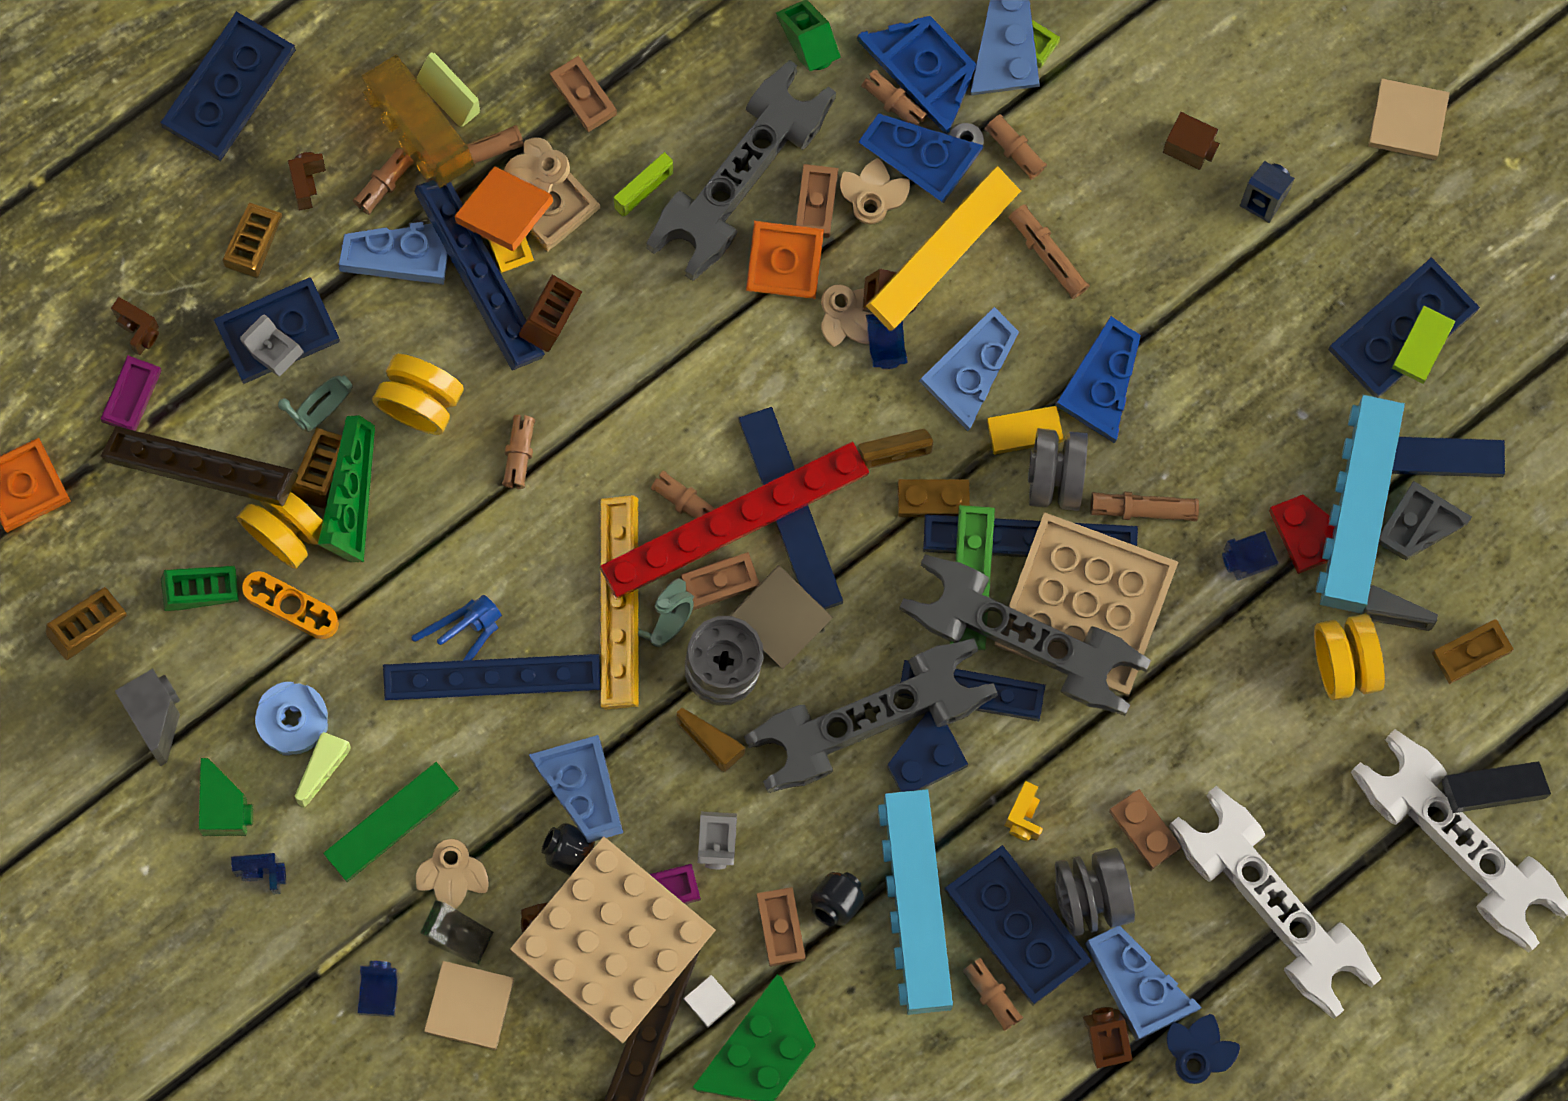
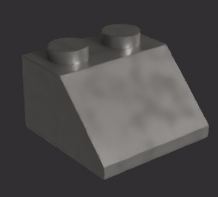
[115,668,180,766]

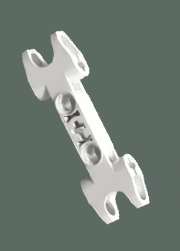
[1351,729,1568,952]
[1169,786,1382,1019]

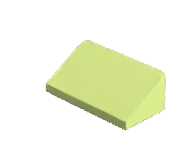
[417,52,480,127]

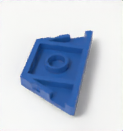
[857,16,976,134]

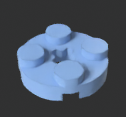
[255,682,328,756]

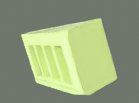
[295,732,351,808]

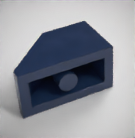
[1240,161,1295,223]

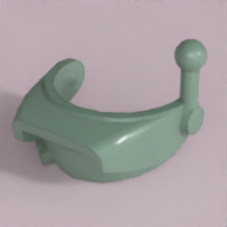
[278,375,353,432]
[638,578,694,647]

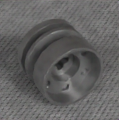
[685,616,763,705]
[1055,848,1135,937]

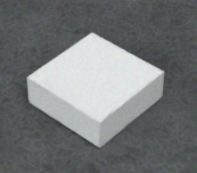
[684,975,735,1028]

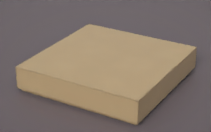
[1368,79,1450,160]
[529,162,600,252]
[424,961,514,1050]

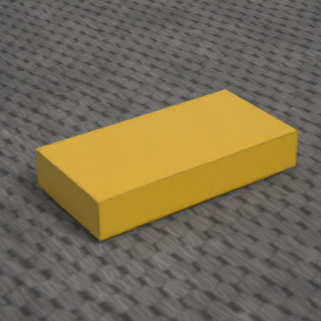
[987,406,1064,455]

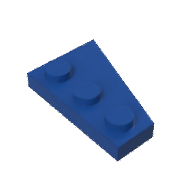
[858,113,984,203]
[1055,316,1141,443]

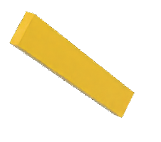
[866,166,1021,331]
[601,495,639,710]

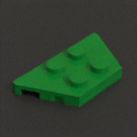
[693,974,816,1101]

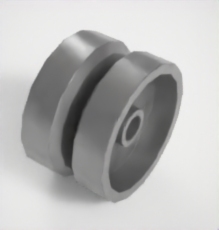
[1028,428,1088,511]

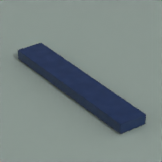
[414,174,545,371]
[739,407,843,610]
[923,515,1138,557]
[383,654,601,700]

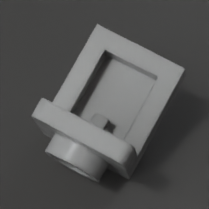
[240,315,304,377]
[697,811,737,869]

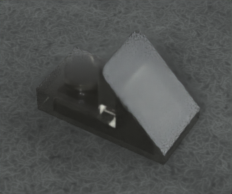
[420,900,494,965]

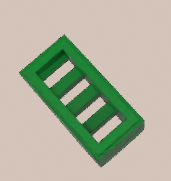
[161,566,239,611]

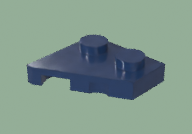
[887,711,968,792]

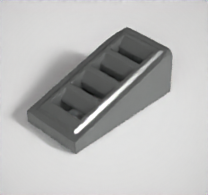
[1362,585,1438,631]

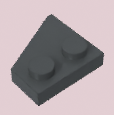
[1378,481,1472,561]

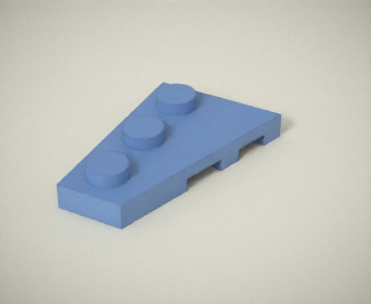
[971,0,1040,95]
[339,222,449,284]
[919,307,1019,431]
[529,735,623,843]
[1085,926,1202,1041]

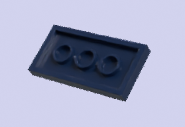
[160,11,296,162]
[1328,257,1480,398]
[944,845,1092,1006]

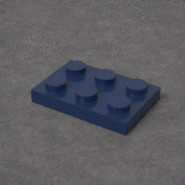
[214,277,340,384]

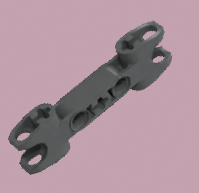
[646,60,836,281]
[899,554,1151,716]
[744,639,998,793]

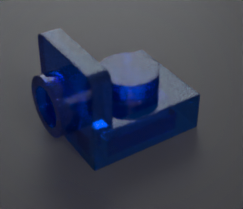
[866,314,908,369]
[1222,531,1278,581]
[231,853,286,895]
[358,961,399,1017]

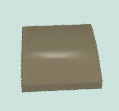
[729,565,833,669]

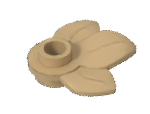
[504,138,570,193]
[840,158,910,224]
[821,284,876,347]
[416,838,489,912]

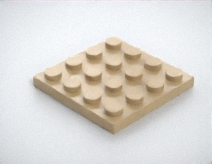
[994,512,1178,697]
[509,836,716,1044]

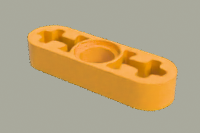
[242,571,339,639]

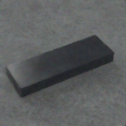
[1441,761,1551,813]

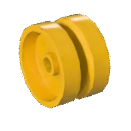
[372,354,464,435]
[236,492,323,569]
[1314,613,1385,701]

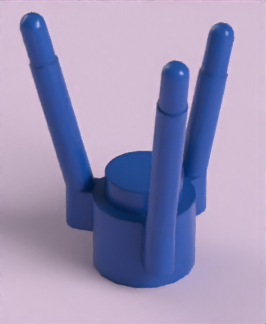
[411,595,502,661]

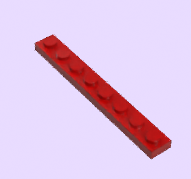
[600,441,869,600]

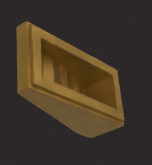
[223,202,283,278]
[292,427,342,508]
[46,587,127,661]
[676,708,745,772]

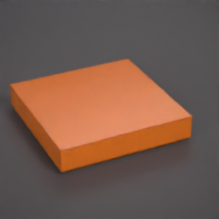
[455,166,553,252]
[746,221,824,299]
[0,438,71,533]

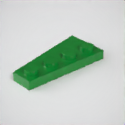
[318,415,375,562]

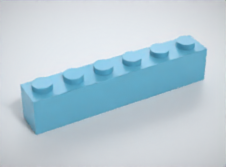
[1316,395,1405,614]
[878,789,953,1015]

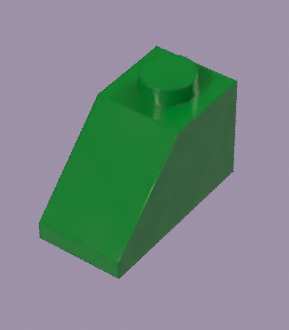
[776,0,841,71]
[199,758,253,836]

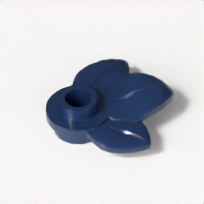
[1167,1014,1240,1084]

